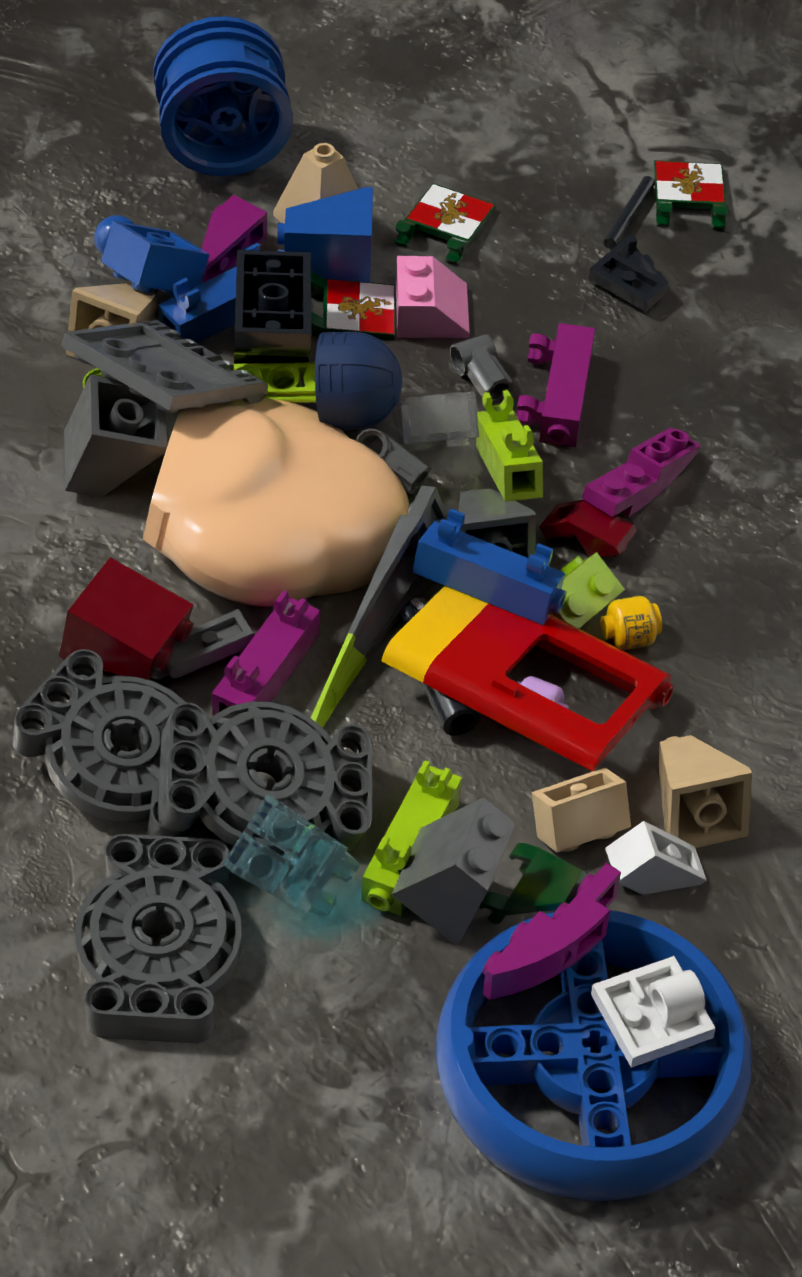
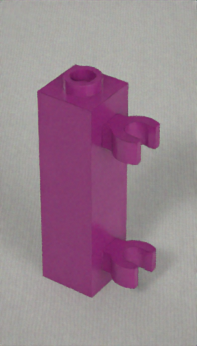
[517,323,595,447]
[212,590,320,717]

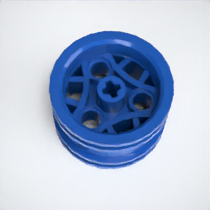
[153,16,293,176]

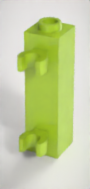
[475,390,543,502]
[361,760,462,916]

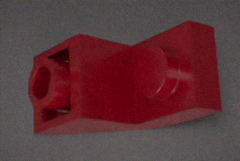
[539,499,637,558]

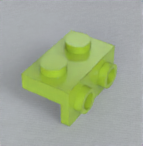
[551,552,625,628]

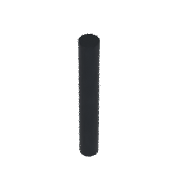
[604,176,655,249]

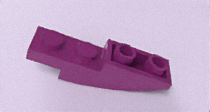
[581,427,701,517]
[482,863,621,1000]

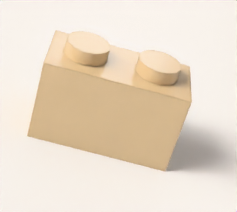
[531,767,631,853]

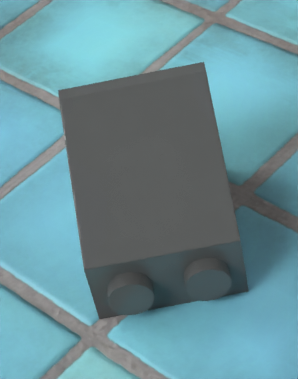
[64,374,167,497]
[391,797,515,945]

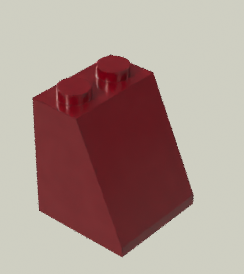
[59,557,194,680]

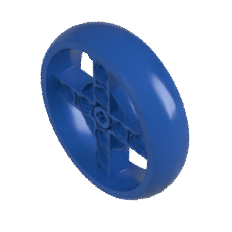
[436,910,752,1201]

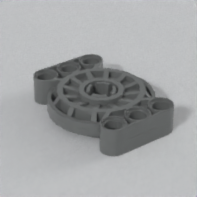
[12,649,201,837]
[158,702,372,855]
[75,834,242,1043]

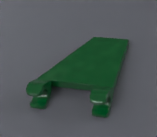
[479,843,587,924]

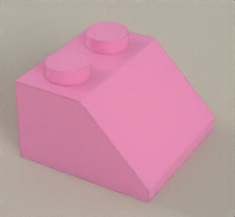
[395,256,470,338]

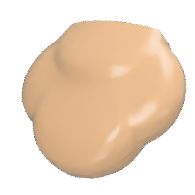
[143,398,410,607]

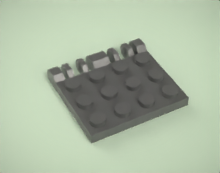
[61,320,268,413]

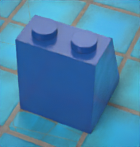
[277,187,373,283]

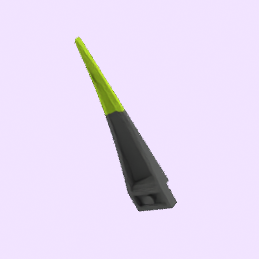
[311,486,448,728]

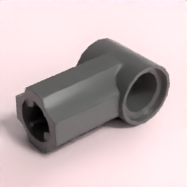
[450,334,513,404]
[356,429,431,495]

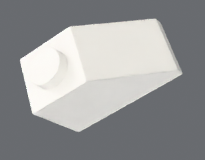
[605,821,707,895]

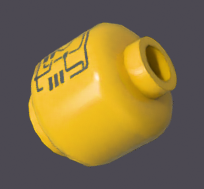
[600,596,662,651]

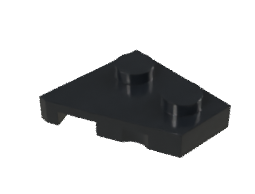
[588,234,668,312]

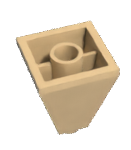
[273,142,358,223]
[66,283,158,358]
[659,735,752,848]

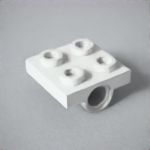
[591,956,716,1067]

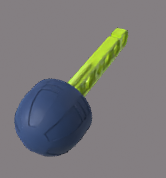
[83,332,402,431]

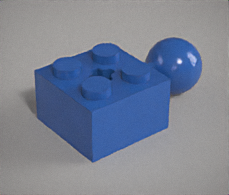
[94,215,210,297]

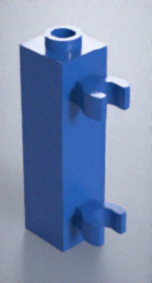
[159,243,260,344]
[412,508,567,625]

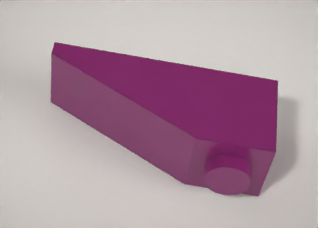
[201,195,267,284]

